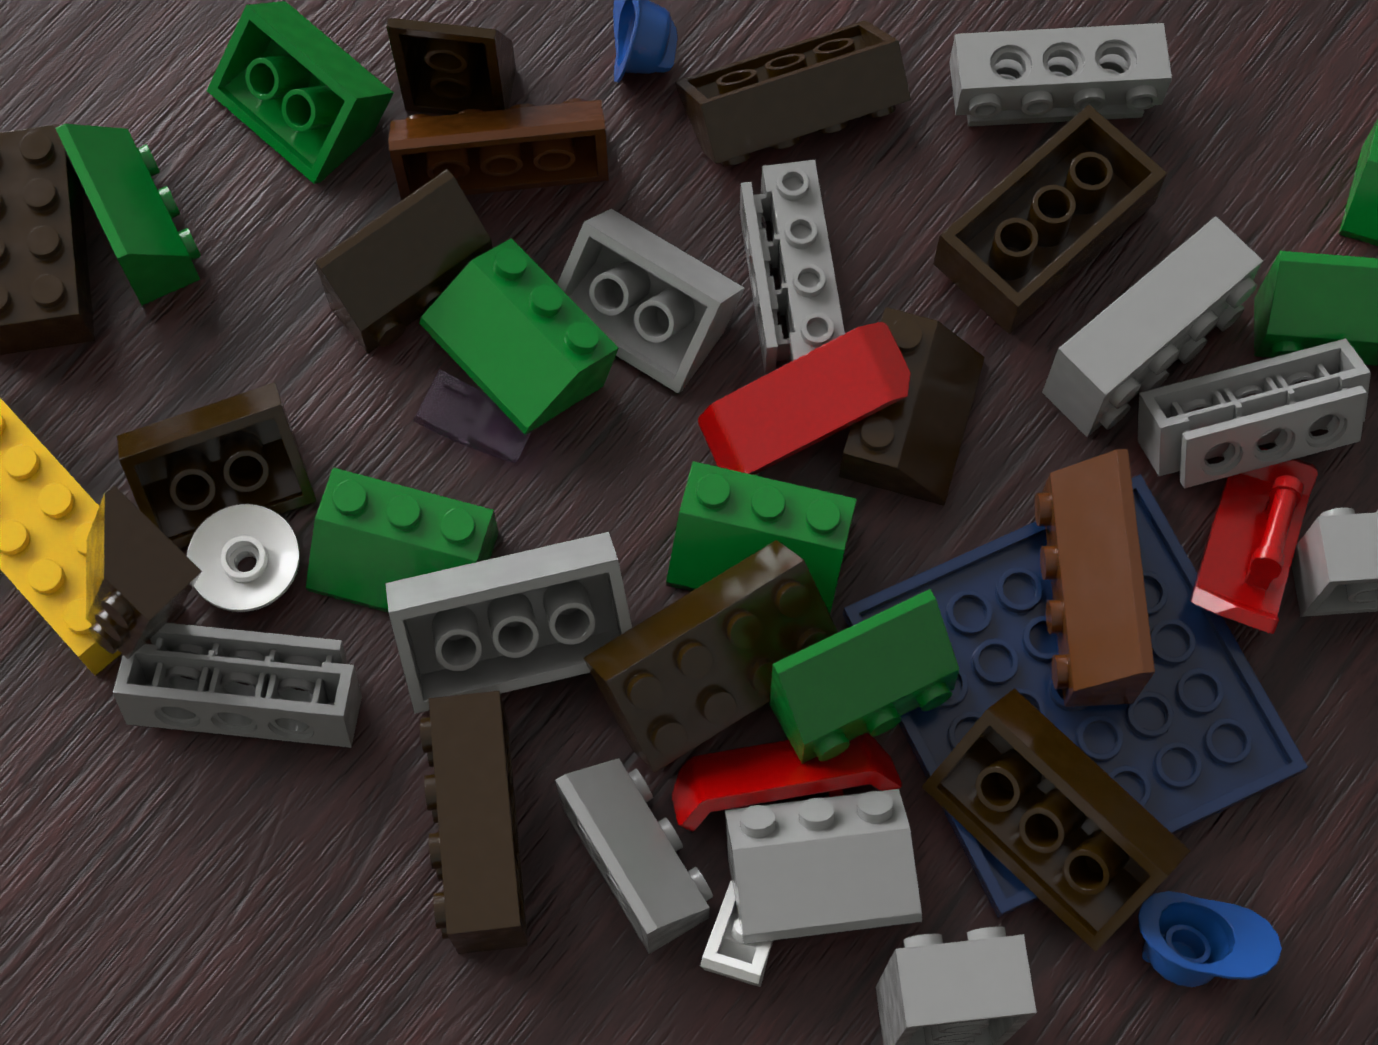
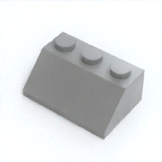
[557,209,745,393]
[555,758,713,954]
[725,789,922,944]

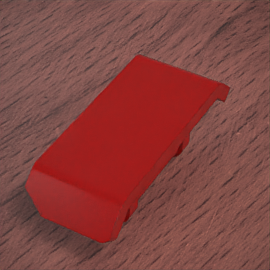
[698,322,911,475]
[1191,447,1318,634]
[671,733,902,832]

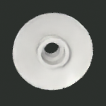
[187,504,300,612]

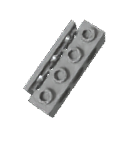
[949,23,1172,127]
[739,160,845,374]
[1138,338,1371,489]
[113,623,362,748]

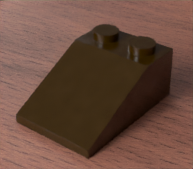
[386,18,516,115]

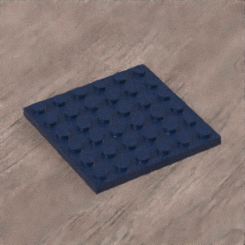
[842,474,1308,918]

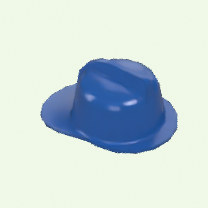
[613,0,677,83]
[1138,891,1282,987]

